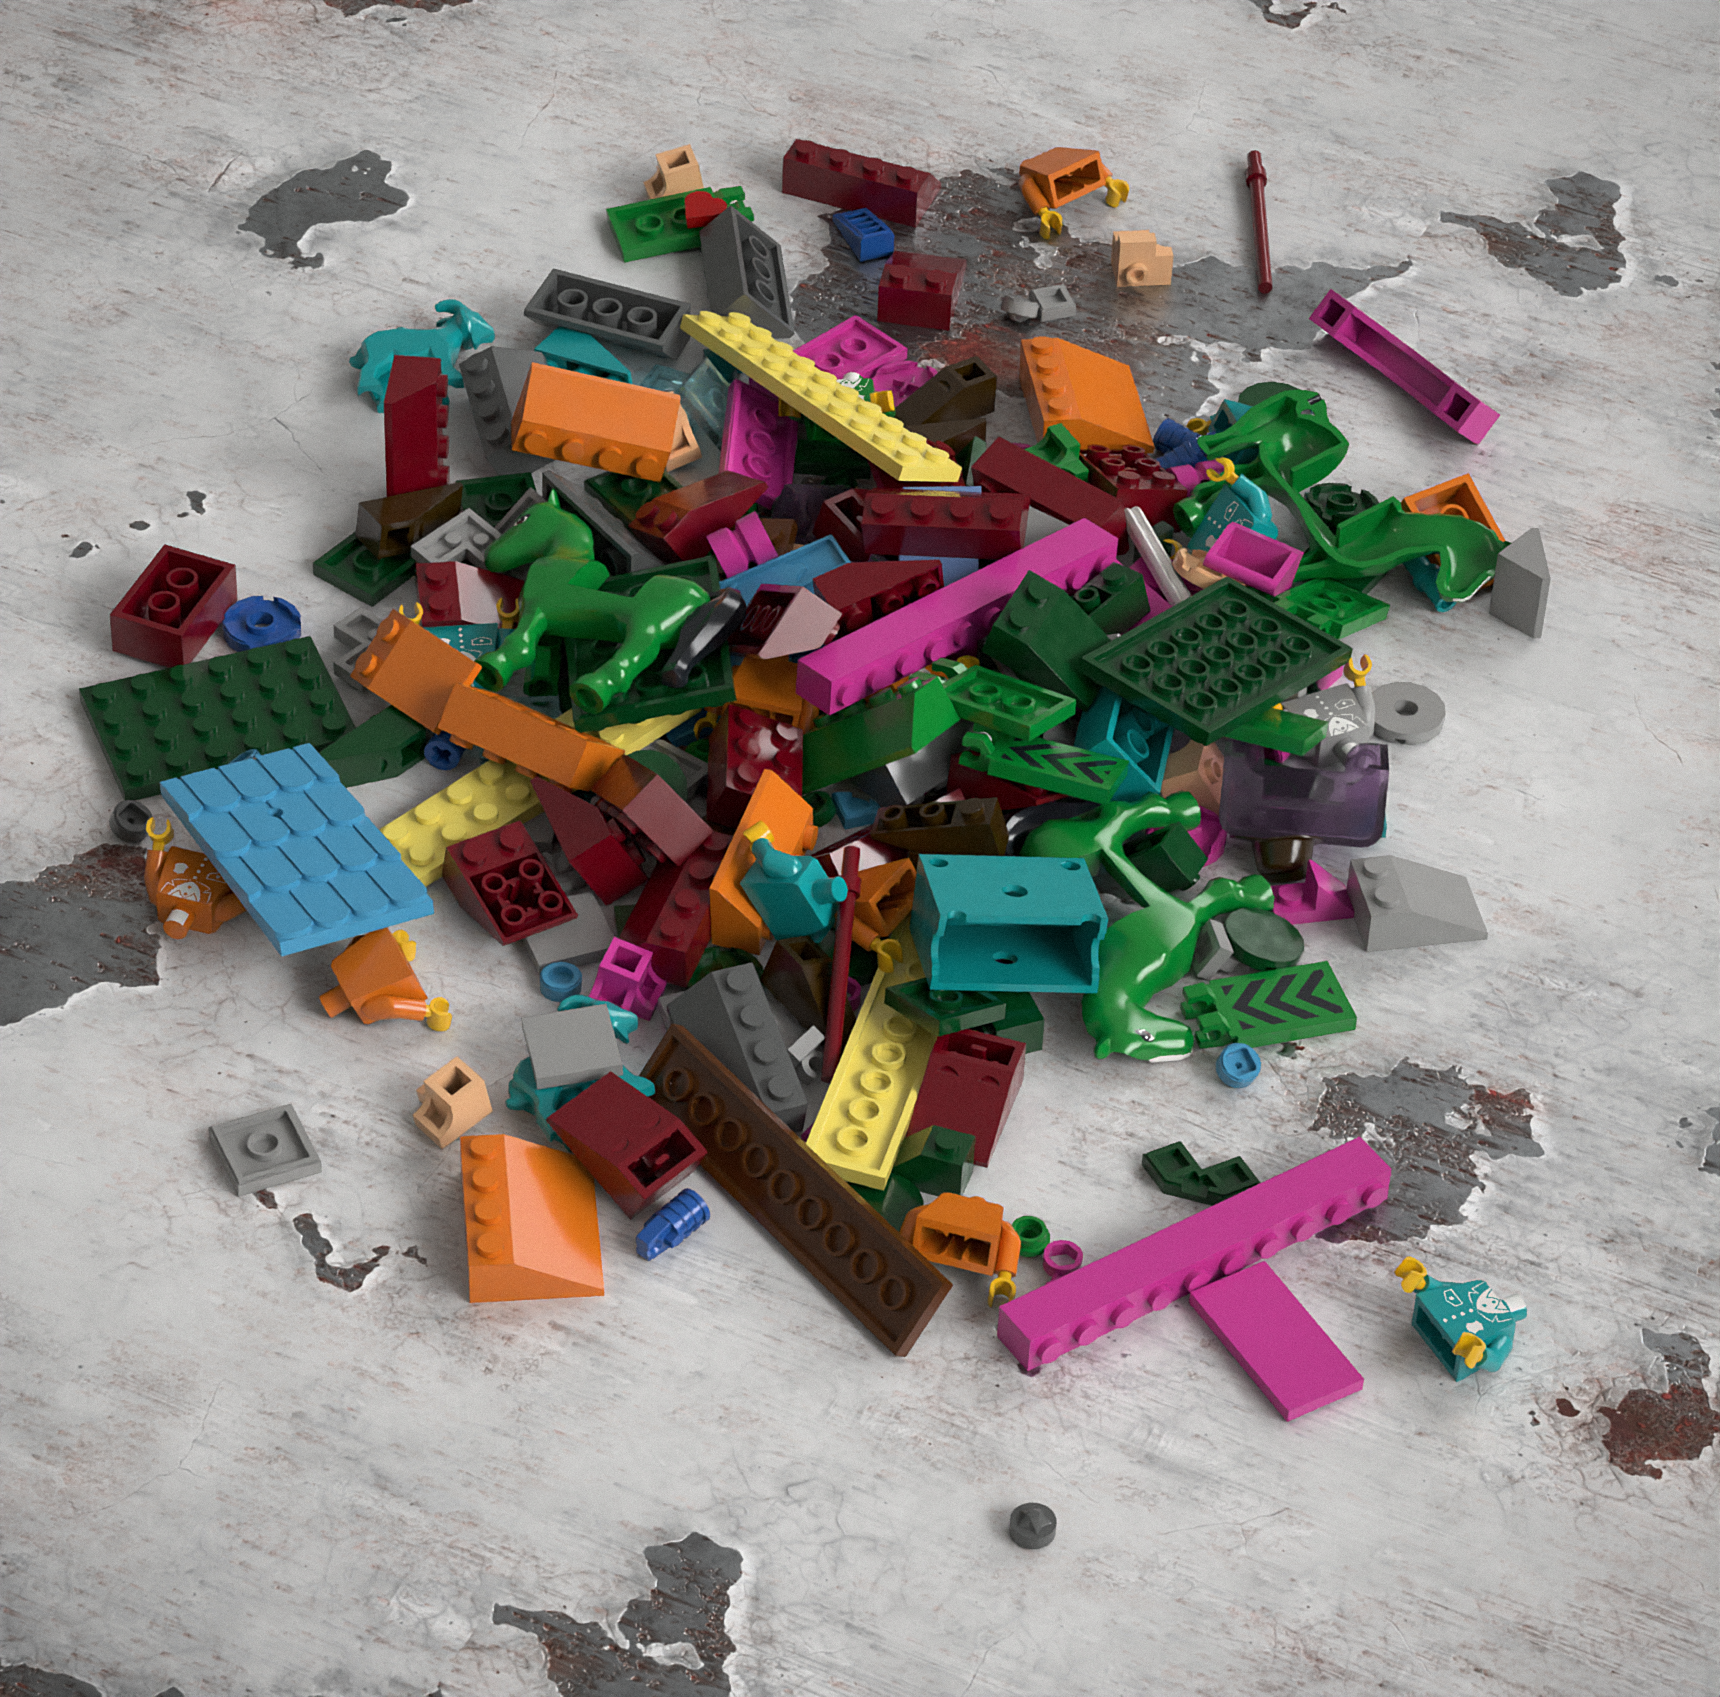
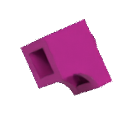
[589,937,667,1022]

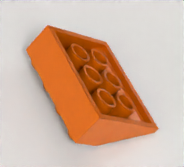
[1019,336,1155,454]
[460,1134,604,1303]

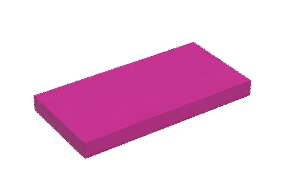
[749,315,908,401]
[718,378,798,516]
[1189,1261,1364,1422]

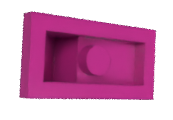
[1270,859,1355,925]

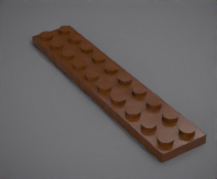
[639,1023,953,1357]

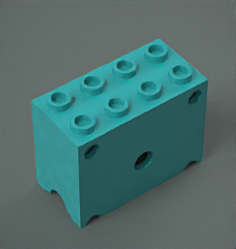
[909,854,1108,993]

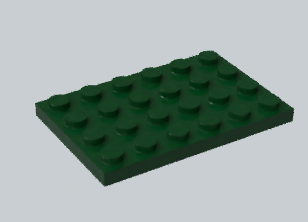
[565,555,737,733]
[1079,576,1353,746]
[79,636,356,801]

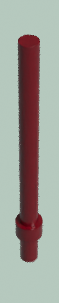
[1245,150,1273,294]
[821,846,862,1084]

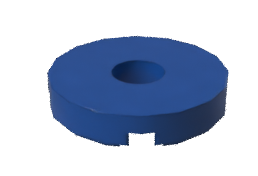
[223,596,301,652]

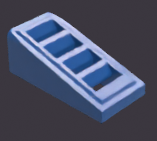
[833,208,894,262]

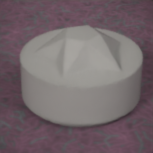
[1000,295,1039,322]

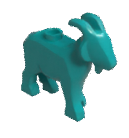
[349,299,495,413]
[505,995,655,1153]

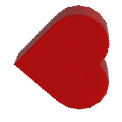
[685,191,727,228]

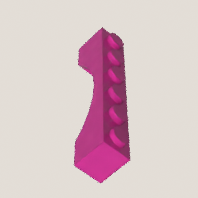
[1309,289,1500,445]

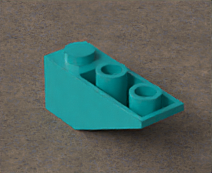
[534,326,632,384]

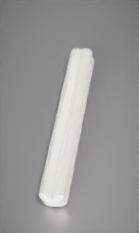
[1125,506,1191,607]

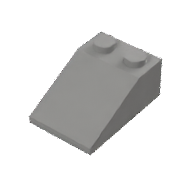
[1346,855,1488,952]

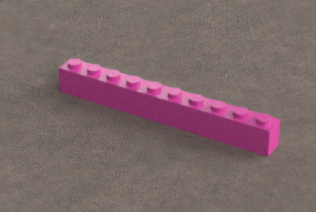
[796,518,1118,715]
[997,1137,1392,1371]

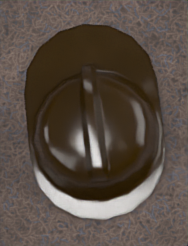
[1229,835,1323,884]

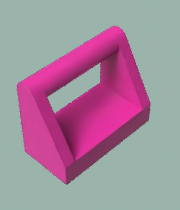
[1203,522,1304,597]

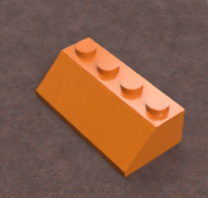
[511,362,680,482]
[437,682,626,793]
[709,769,818,956]

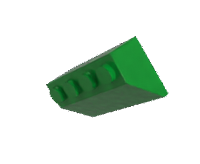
[802,676,960,795]

